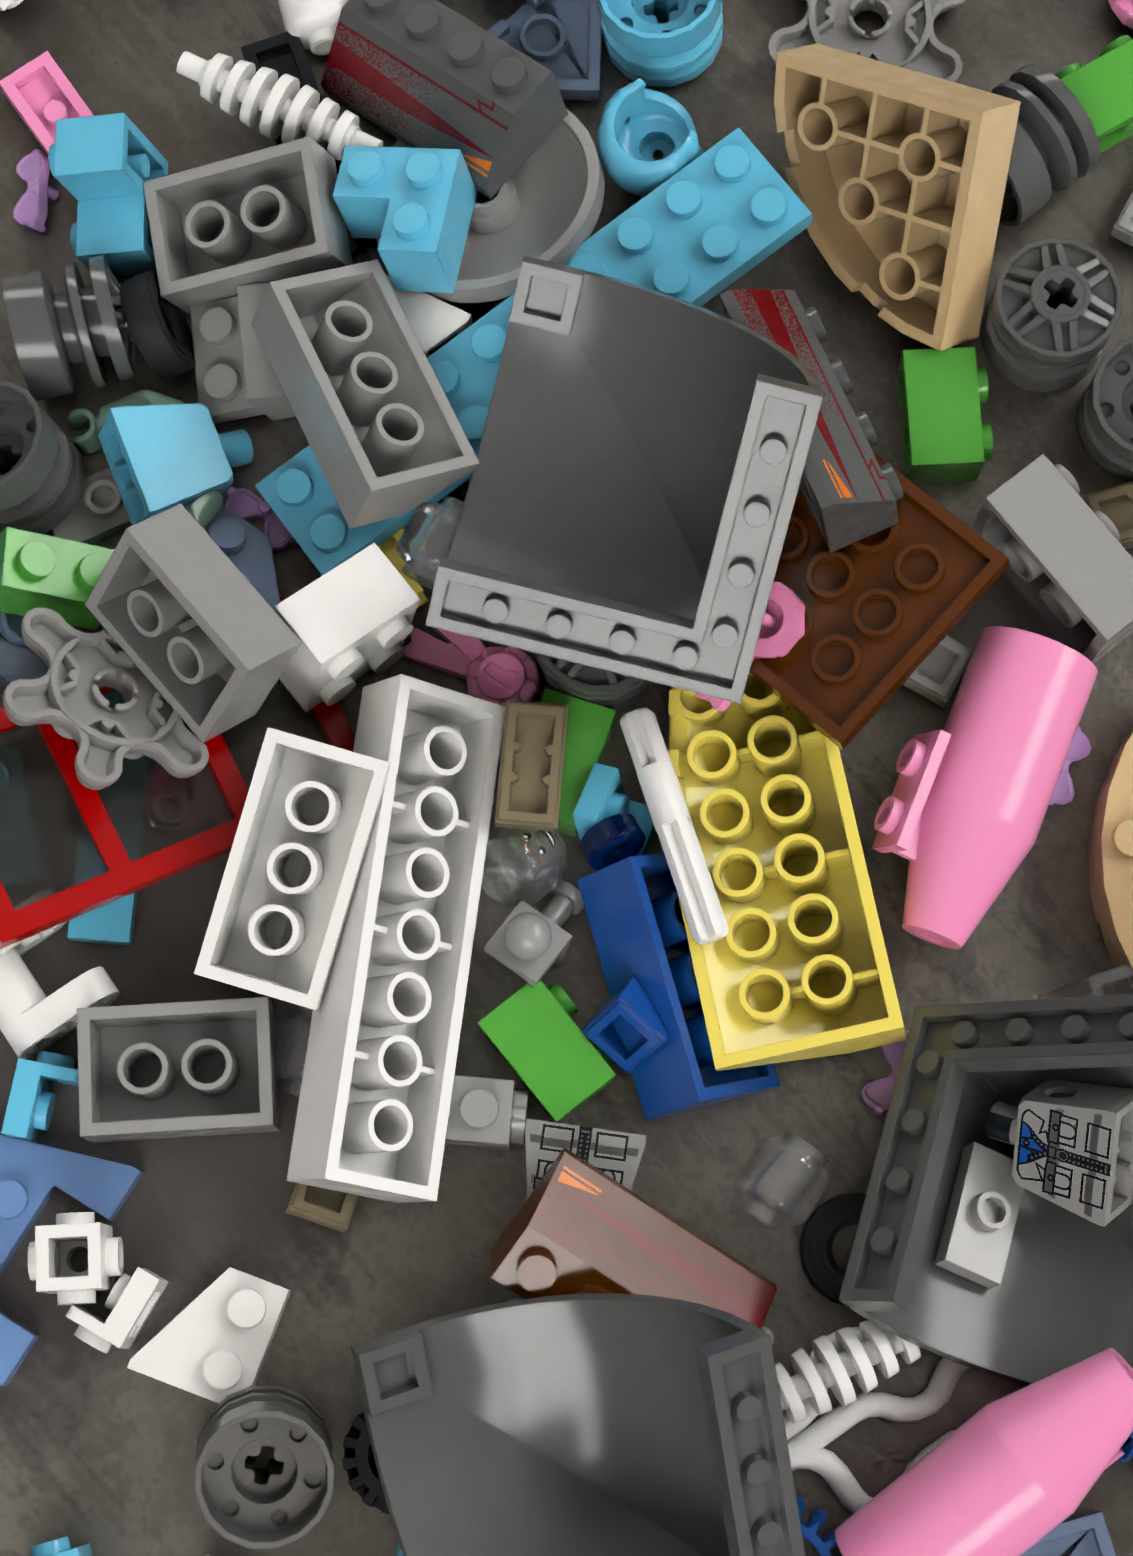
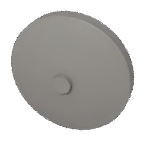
[376,109,605,303]

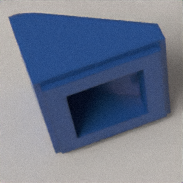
[582,976,669,1074]

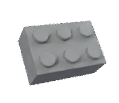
[143,136,353,314]
[971,454,1133,664]
[85,504,302,743]
[77,997,281,1143]

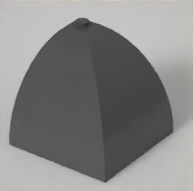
[425,256,823,704]
[839,994,1133,1386]
[350,1293,806,1556]

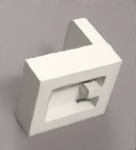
[66,1267,169,1354]

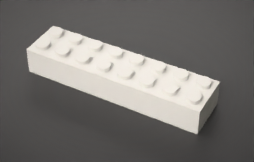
[286,674,506,1203]

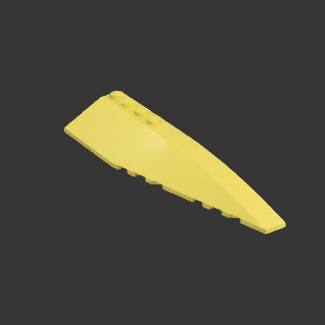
[667,673,907,1071]

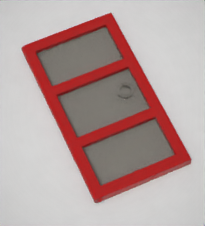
[0,597,355,949]

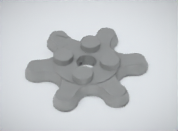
[768,0,967,83]
[2,607,209,790]

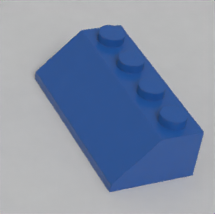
[577,853,781,1121]

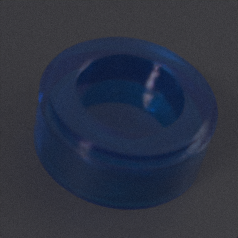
[580,813,646,870]

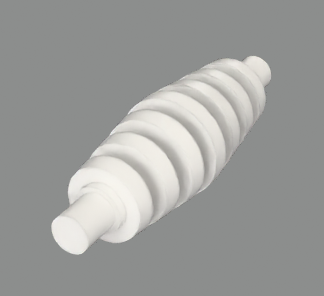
[176,51,383,161]
[775,1320,921,1423]

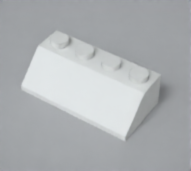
[194,727,392,1011]

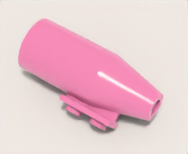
[871,626,1098,950]
[835,1348,1133,1556]

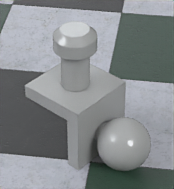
[484,880,584,987]

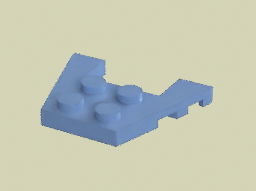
[0,1135,144,1386]

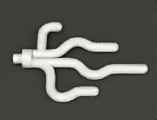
[761,1326,970,1515]

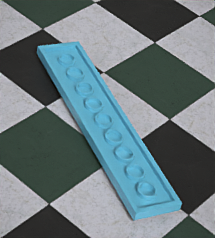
[254,127,813,576]

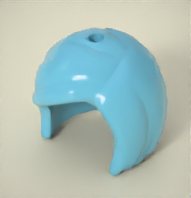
[597,78,704,197]

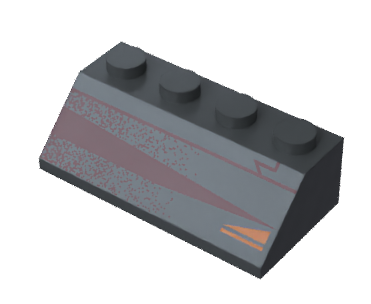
[321,0,568,199]
[719,289,904,553]

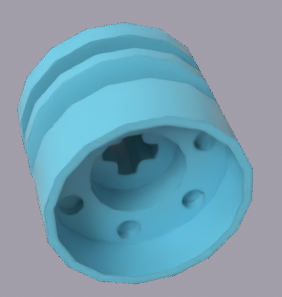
[598,0,723,87]

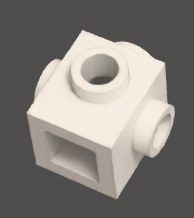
[28,1212,124,1305]

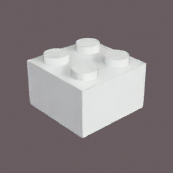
[274,542,420,712]

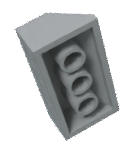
[251,259,480,529]

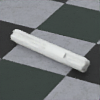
[620,707,729,945]

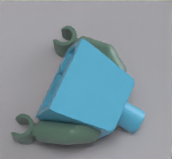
[67,389,253,528]

